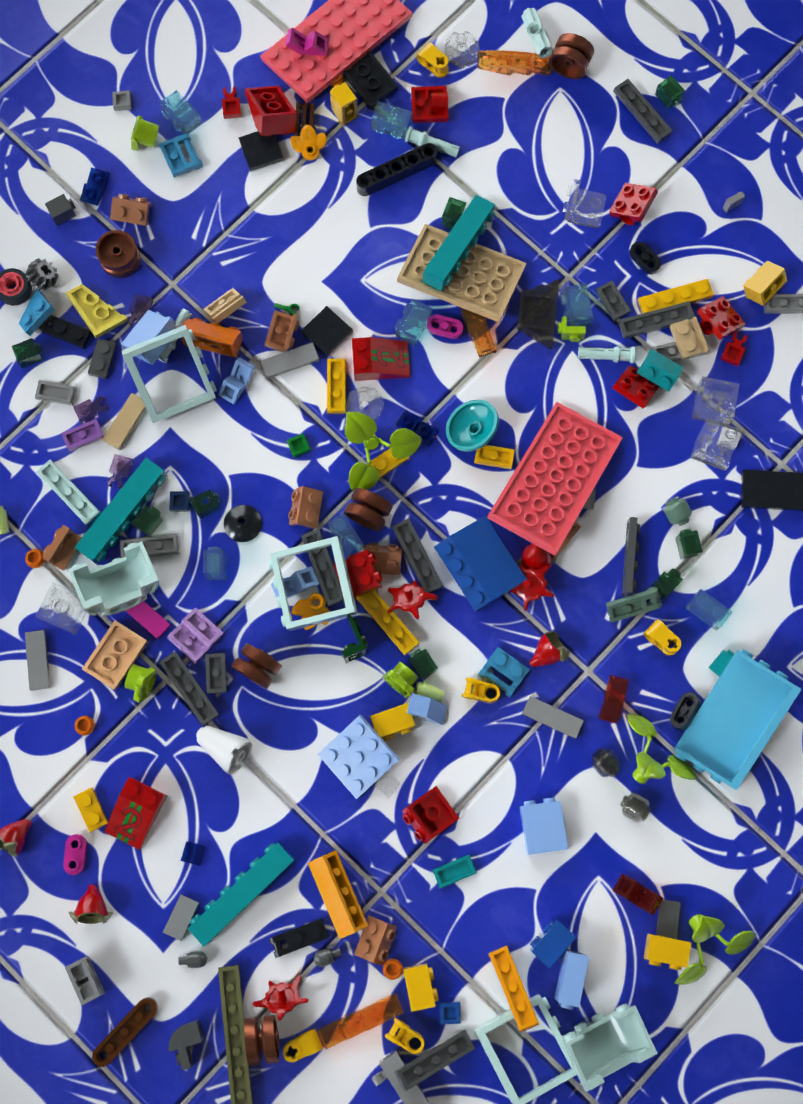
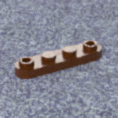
[92,997,158,1067]

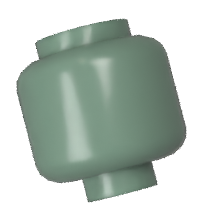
[663,497,692,526]

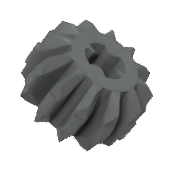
[25,258,59,290]

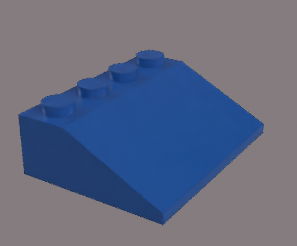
[434,516,527,612]

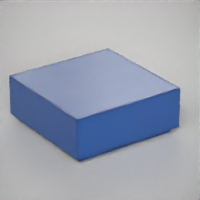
[439,1002,461,1024]

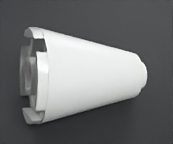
[196,725,253,775]

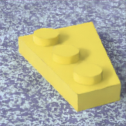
[66,284,128,338]

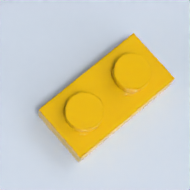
[474,445,515,469]
[370,448,410,479]
[73,787,108,833]

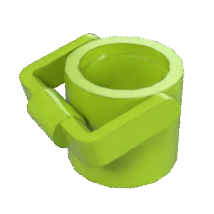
[131,116,159,151]
[382,661,419,698]
[125,664,157,703]

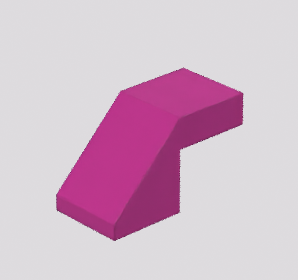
[286,27,329,56]

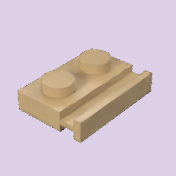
[203,288,247,324]
[669,317,709,360]

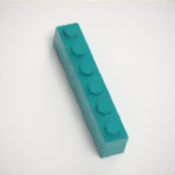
[422,195,495,291]
[74,458,167,564]
[187,843,295,947]

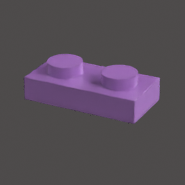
[61,419,104,452]

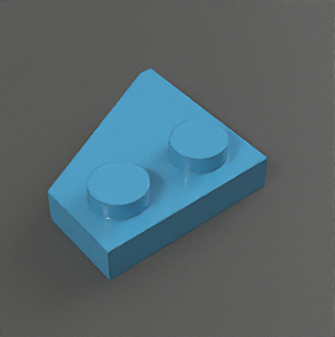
[18,289,55,336]

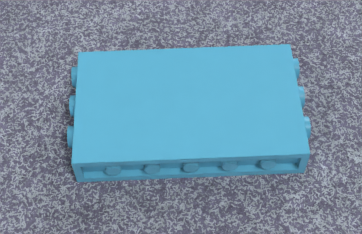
[674,649,802,791]

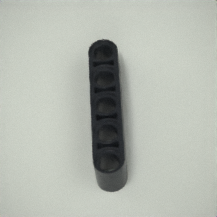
[356,143,437,196]

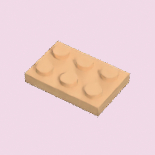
[82,620,148,691]

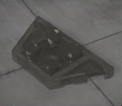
[517,280,559,349]

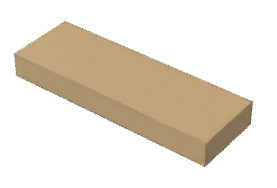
[102,393,146,450]

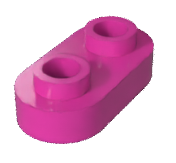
[427,315,463,339]
[63,834,87,875]

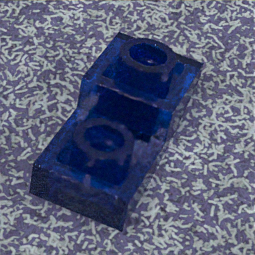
[80,167,110,206]
[396,410,439,447]

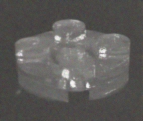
[444,31,480,68]
[346,386,384,421]

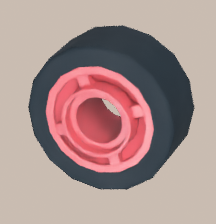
[0,268,32,306]

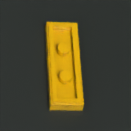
[327,359,346,414]

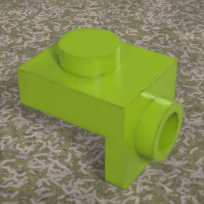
[558,316,586,342]

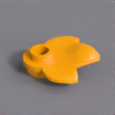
[290,125,327,160]
[291,593,329,630]

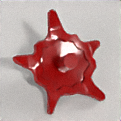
[509,564,555,611]
[387,580,438,620]
[252,975,309,1021]

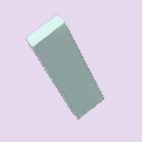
[36,459,101,526]

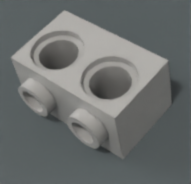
[65,956,105,1006]

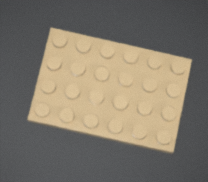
[397,224,526,323]

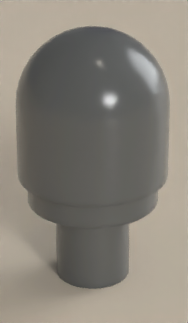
[314,948,342,967]
[178,951,207,969]

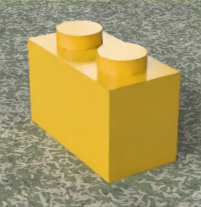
[330,82,358,126]
[743,261,787,306]
[370,703,415,741]
[644,933,691,970]
[403,963,439,1012]

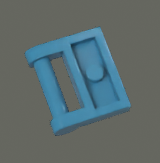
[159,133,203,178]
[478,647,530,698]

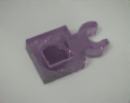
[129,294,153,327]
[73,396,109,424]
[107,454,134,490]

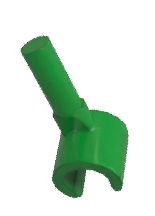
[274,303,300,316]

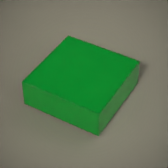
[286,433,311,458]

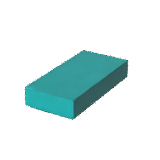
[432,854,477,889]

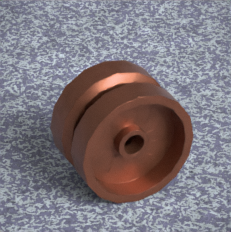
[549,33,595,79]
[96,230,140,278]
[344,488,393,531]
[231,643,282,689]
[244,1015,280,1066]

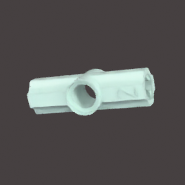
[521,8,553,58]

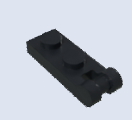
[37,315,92,349]
[269,918,329,958]

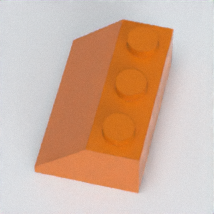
[181,318,243,358]

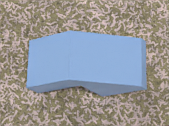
[218,357,255,404]
[271,567,319,599]
[407,693,447,725]

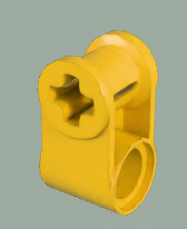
[416,43,449,78]
[643,619,681,656]
[461,677,500,704]
[385,1018,425,1054]
[283,1028,324,1062]

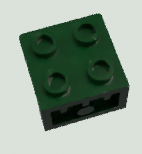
[341,614,369,664]

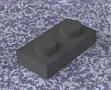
[595,281,631,321]
[87,339,117,379]
[205,653,227,694]

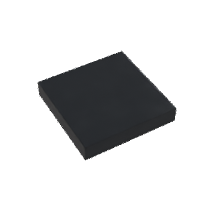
[238,131,284,171]
[301,306,353,357]

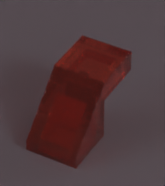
[598,675,629,724]
[612,873,663,916]

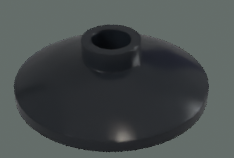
[224,505,262,542]

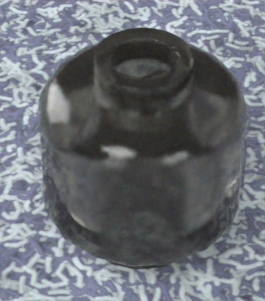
[591,748,621,777]
[620,793,651,823]

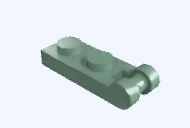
[606,587,661,623]

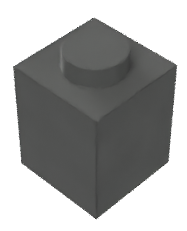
[44,194,76,226]

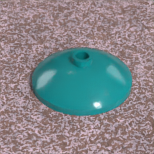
[446,399,499,452]

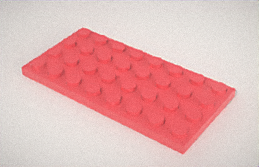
[260,0,413,103]
[487,402,623,556]

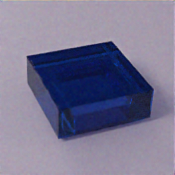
[181,841,206,866]

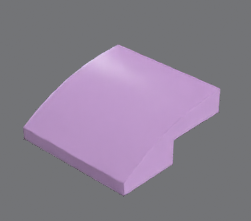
[167,607,223,664]

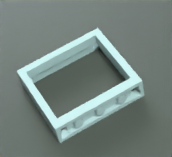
[121,325,217,423]
[268,536,358,631]
[474,994,577,1104]

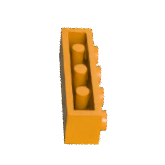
[308,850,368,939]

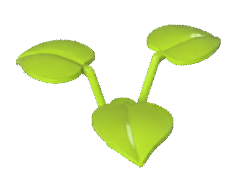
[345,412,422,492]
[626,714,696,784]
[674,914,757,985]

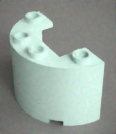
[68,541,159,616]
[563,1004,658,1092]

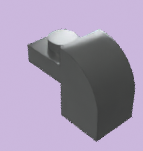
[169,1019,204,1070]

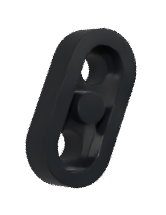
[629,242,661,275]
[670,692,701,730]

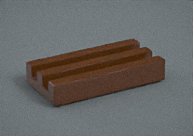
[294,102,315,136]

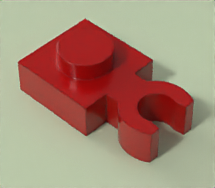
[221,86,242,119]
[720,331,747,367]

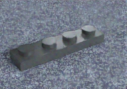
[613,79,672,144]
[618,301,695,339]
[622,517,640,596]
[392,518,443,593]
[301,529,344,607]
[159,651,219,727]
[394,1030,475,1091]

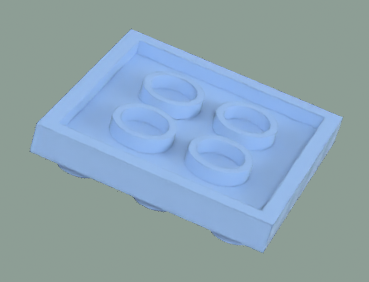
[318,715,400,799]

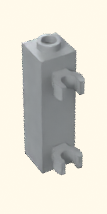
[372,1049,431,1104]

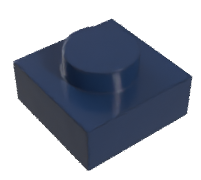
[169,491,190,512]

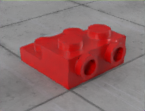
[334,549,383,598]
[402,786,459,844]

